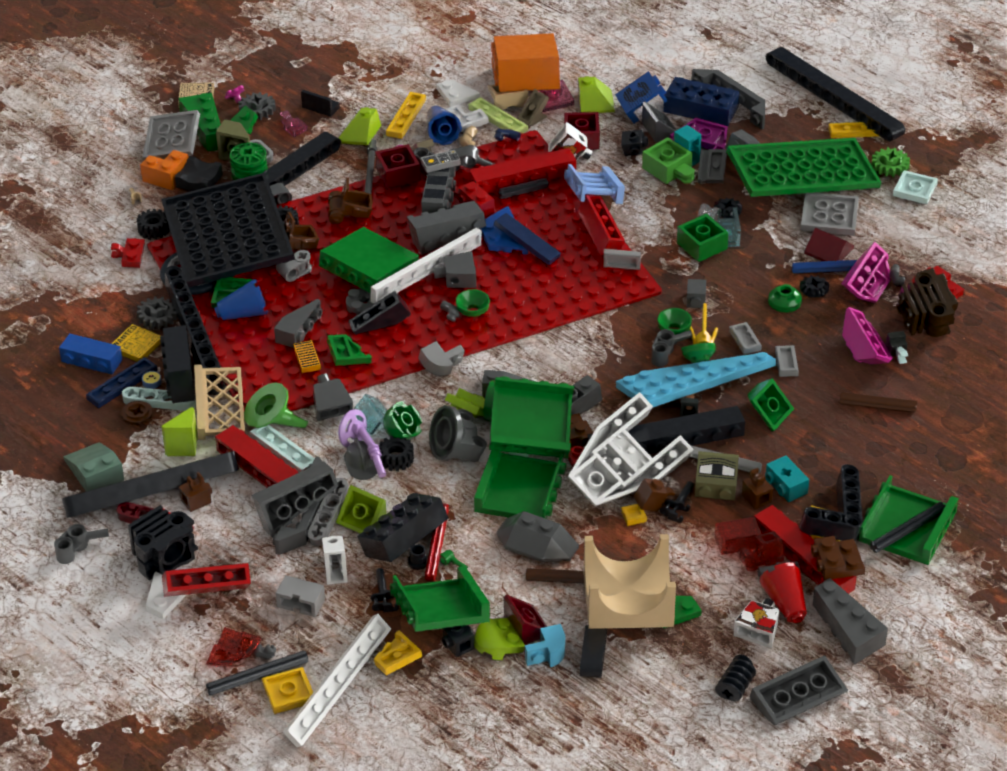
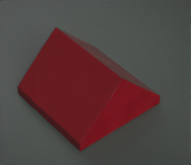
[804,228,854,261]
[503,594,547,645]

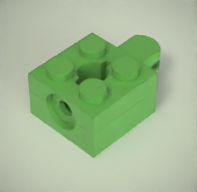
[642,137,695,184]

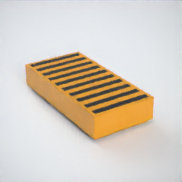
[293,340,321,373]

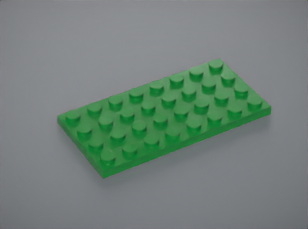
[726,138,882,197]

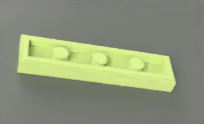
[468,97,528,134]

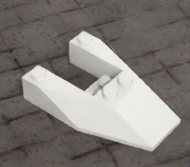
[568,392,694,507]

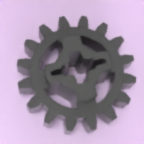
[239,92,276,120]
[137,296,177,330]

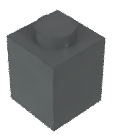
[686,279,706,308]

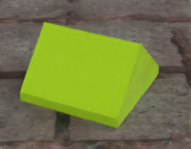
[161,407,198,456]
[336,485,387,534]

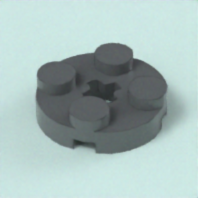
[346,288,373,315]

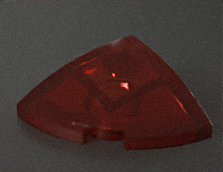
[206,627,262,667]

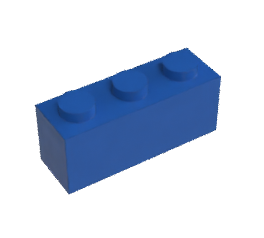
[59,333,122,374]

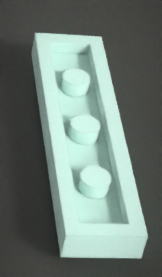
[250,425,315,473]

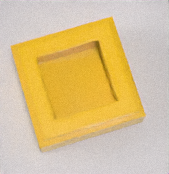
[621,504,647,526]

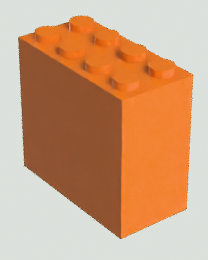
[491,33,560,92]

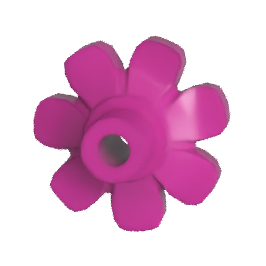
[224,85,245,103]

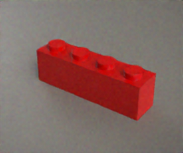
[578,194,625,257]
[162,563,251,597]

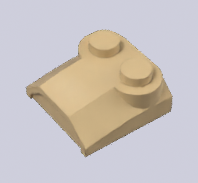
[488,85,529,110]

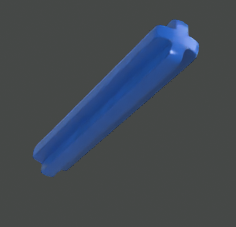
[792,260,857,274]

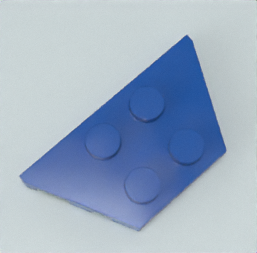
[480,206,528,254]

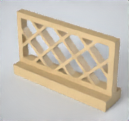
[194,365,245,440]

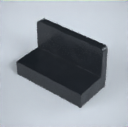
[301,90,340,117]

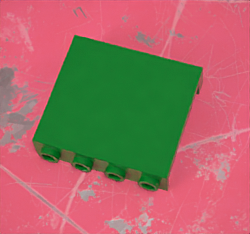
[319,227,419,293]
[489,376,574,459]
[474,450,567,519]
[859,475,959,565]
[390,566,490,632]

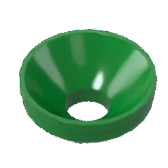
[768,284,802,313]
[456,289,490,318]
[658,308,692,335]
[681,343,716,363]

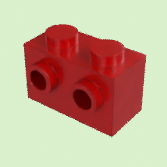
[458,181,494,219]

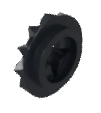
[714,197,742,218]
[800,275,829,297]

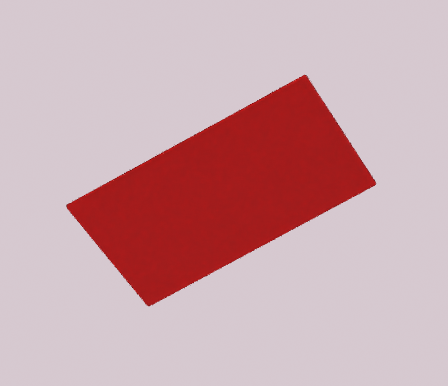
[147,130,662,411]

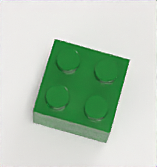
[677,213,729,262]

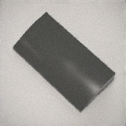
[749,655,848,725]

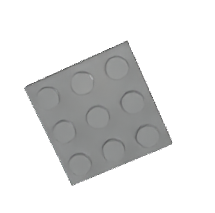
[142,110,200,160]
[801,192,859,236]

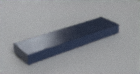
[494,213,561,265]
[86,357,158,408]

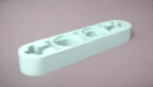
[122,387,196,411]

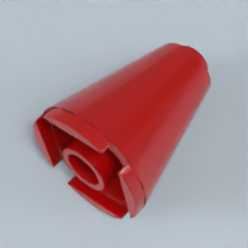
[759,562,807,623]

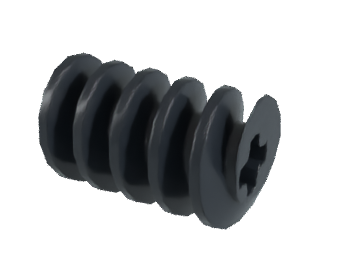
[715,654,756,702]

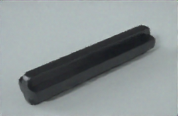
[498,178,549,199]

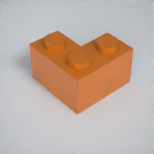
[140,150,189,190]

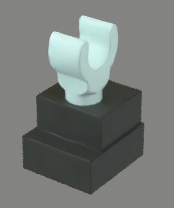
[885,331,908,364]

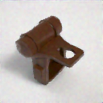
[328,177,373,224]
[284,212,319,251]

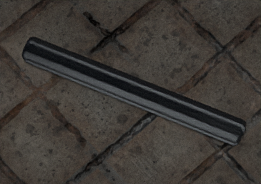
[870,502,946,553]
[206,650,308,696]

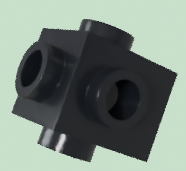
[621,130,648,156]
[441,625,474,658]

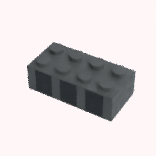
[421,166,456,213]

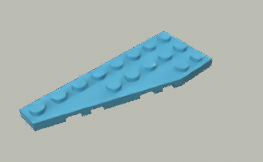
[616,352,776,408]

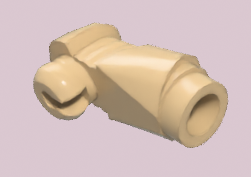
[459,126,478,147]

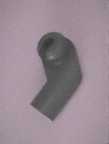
[890,264,905,287]
[440,301,460,322]
[249,637,276,659]

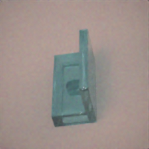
[718,207,741,247]
[354,394,387,435]

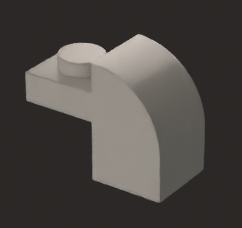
[418,341,465,376]

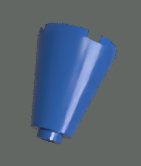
[427,105,462,145]
[214,279,268,320]

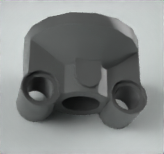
[429,405,487,462]

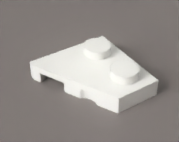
[436,79,480,107]
[146,572,186,619]

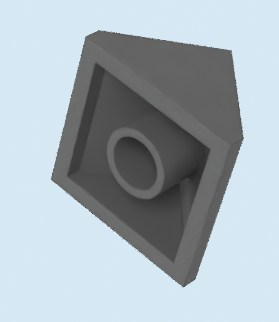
[642,101,677,142]

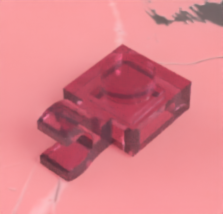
[280,110,308,137]

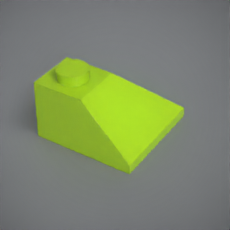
[578,76,615,113]
[338,107,381,145]

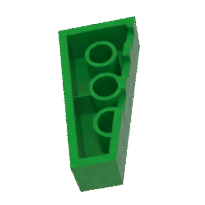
[178,93,221,152]

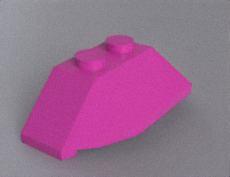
[841,242,890,303]
[842,307,893,364]

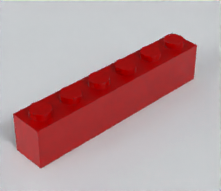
[469,148,576,193]
[215,425,299,488]
[753,505,857,594]

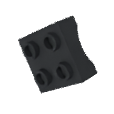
[175,156,223,191]

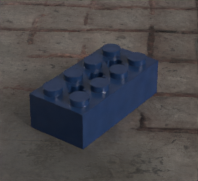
[663,77,740,126]

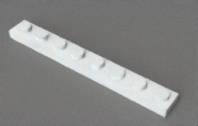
[371,227,482,304]
[283,614,391,748]

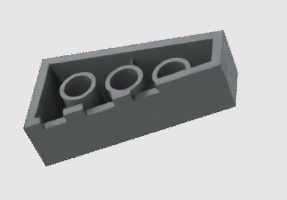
[407,201,486,255]
[251,461,338,538]
[813,578,888,665]

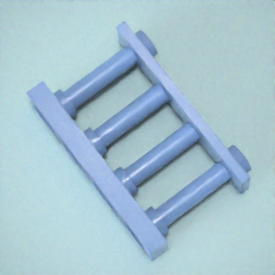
[564,164,625,204]

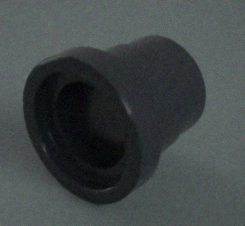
[408,544,428,570]

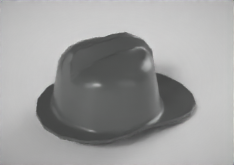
[344,438,377,480]

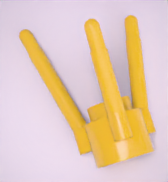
[689,303,718,344]

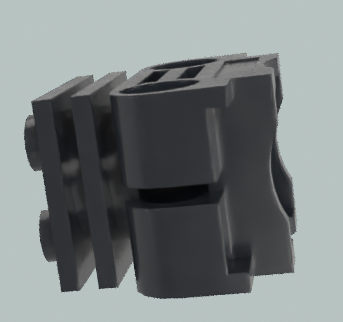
[128,505,198,581]

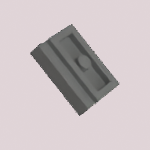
[698,149,727,183]

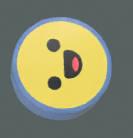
[142,371,162,389]

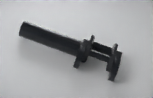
[660,481,694,523]
[370,568,399,613]

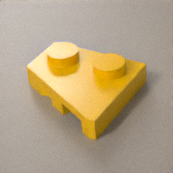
[374,630,422,676]

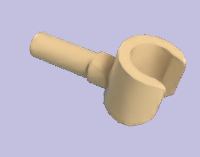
[129,188,142,205]

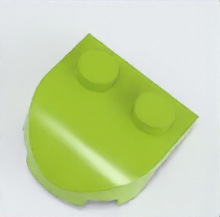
[445,388,485,418]
[474,618,525,660]

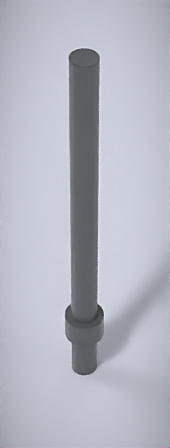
[365,139,377,194]

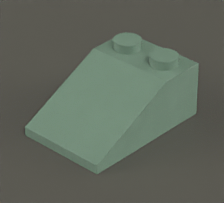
[63,442,124,491]

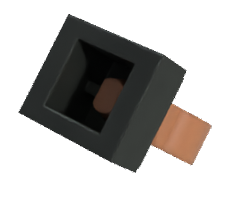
[680,394,699,417]

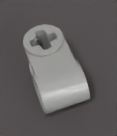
[276,250,312,282]

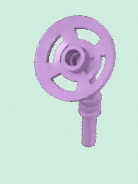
[338,409,386,478]

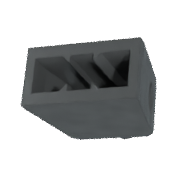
[433,251,476,288]
[313,374,353,421]

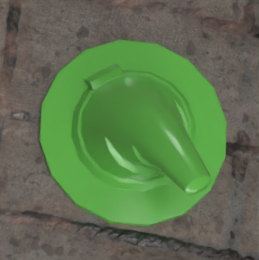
[244,382,308,428]

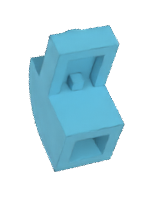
[525,624,565,667]

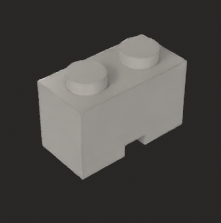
[276,575,325,617]

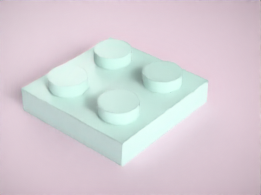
[893,170,938,204]

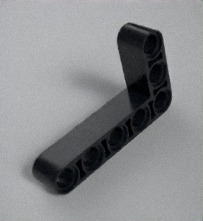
[799,464,863,541]

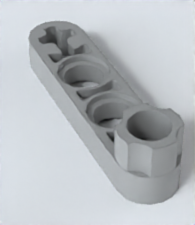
[308,478,349,546]

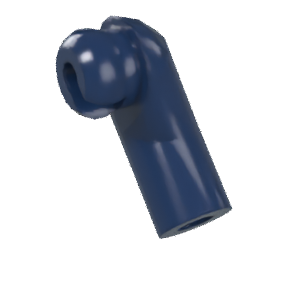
[494,129,521,141]

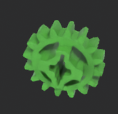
[872,147,910,177]

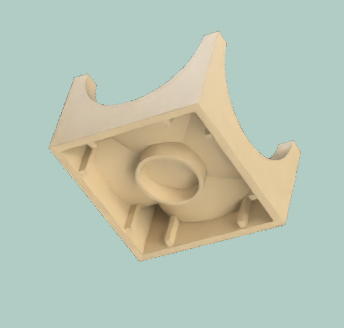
[583,534,676,629]

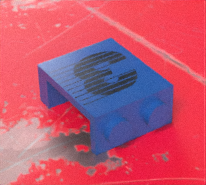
[615,71,668,124]

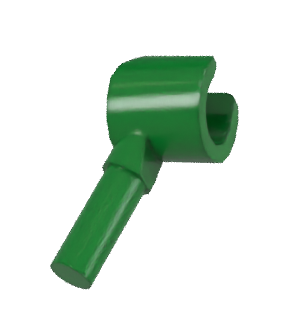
[440,550,468,568]

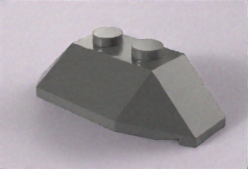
[497,511,579,562]

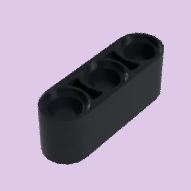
[580,625,607,678]

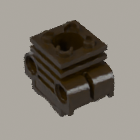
[896,268,958,337]

